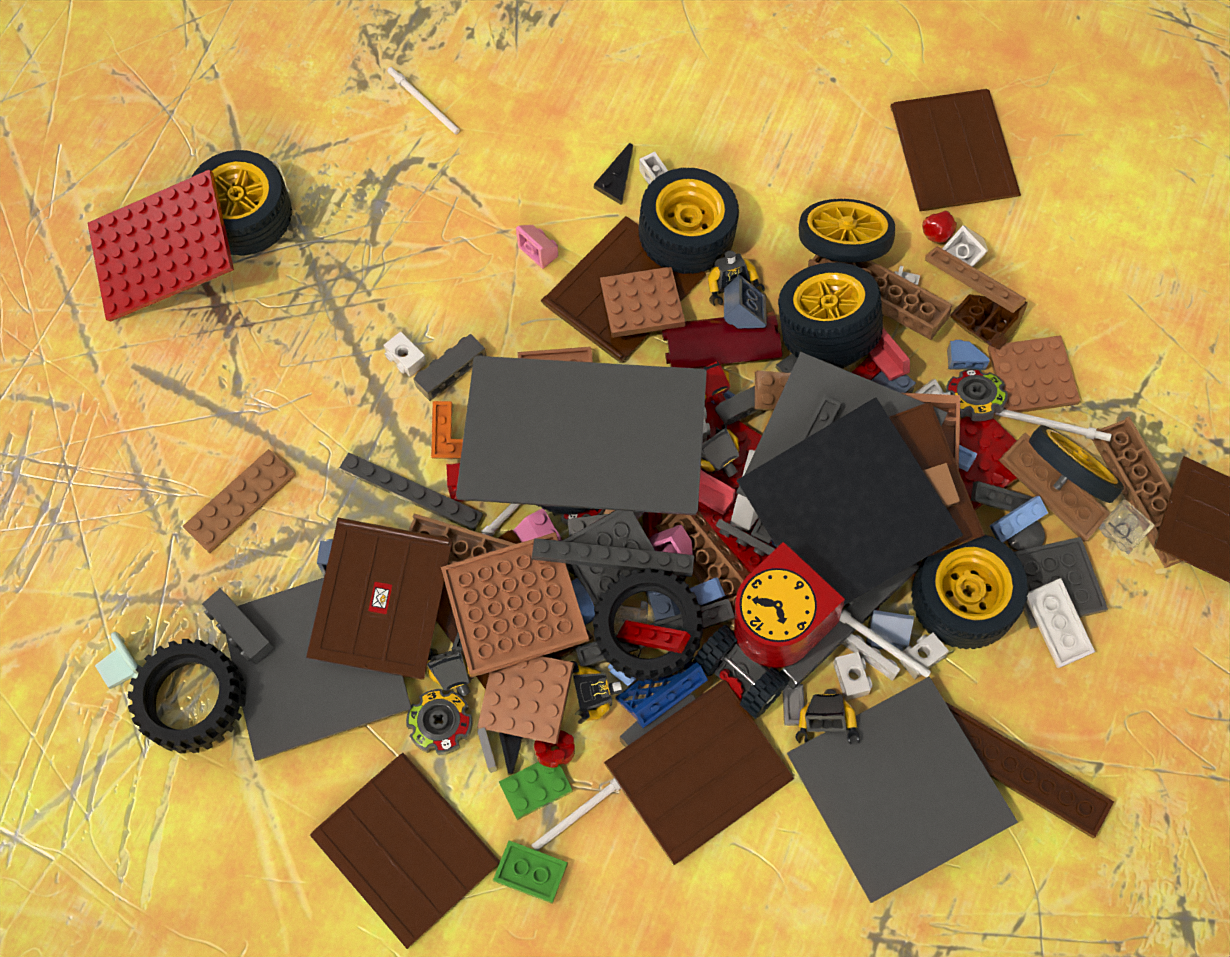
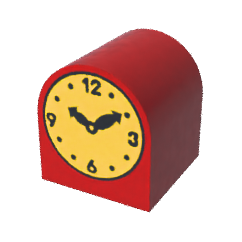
[734,542,845,668]

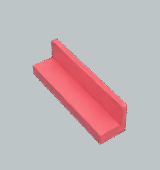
[868,328,910,380]
[698,470,735,516]

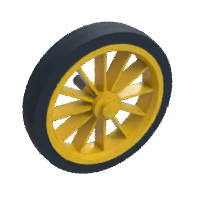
[799,199,895,263]
[1029,425,1124,503]

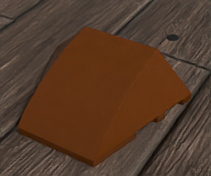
[951,294,1028,350]

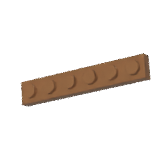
[925,246,1026,313]

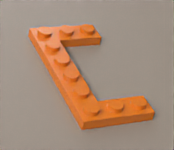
[431,401,463,459]

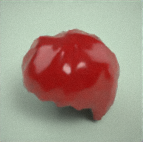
[922,211,957,243]

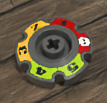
[946,369,1008,421]
[406,689,473,755]

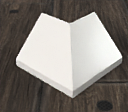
[942,225,988,267]

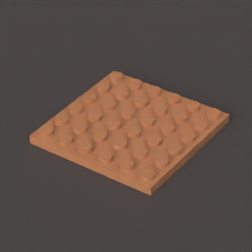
[441,532,589,678]

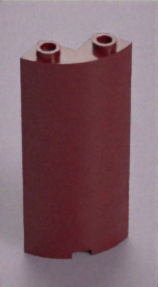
[662,311,782,368]

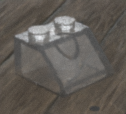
[1099,499,1155,555]

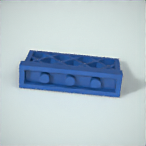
[615,661,708,728]

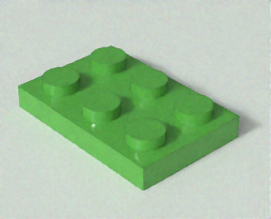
[499,762,573,820]
[493,840,568,904]

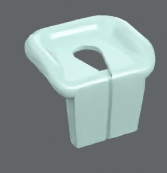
[95,632,139,689]

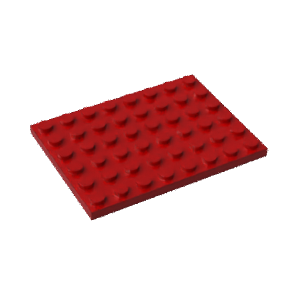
[87,170,234,322]

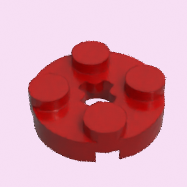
[534,730,575,768]

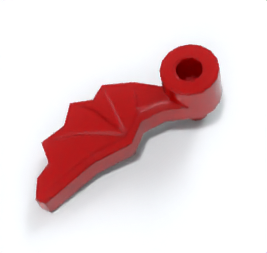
[720,669,744,700]

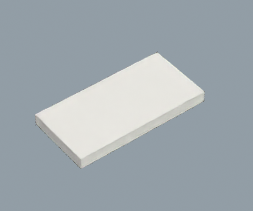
[1027,578,1095,668]

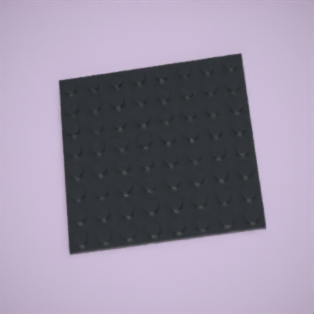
[737,397,963,606]

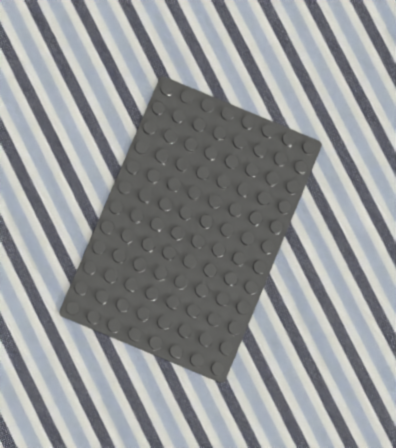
[456,356,707,515]

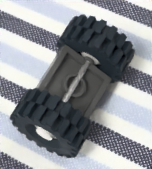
[693,625,789,719]

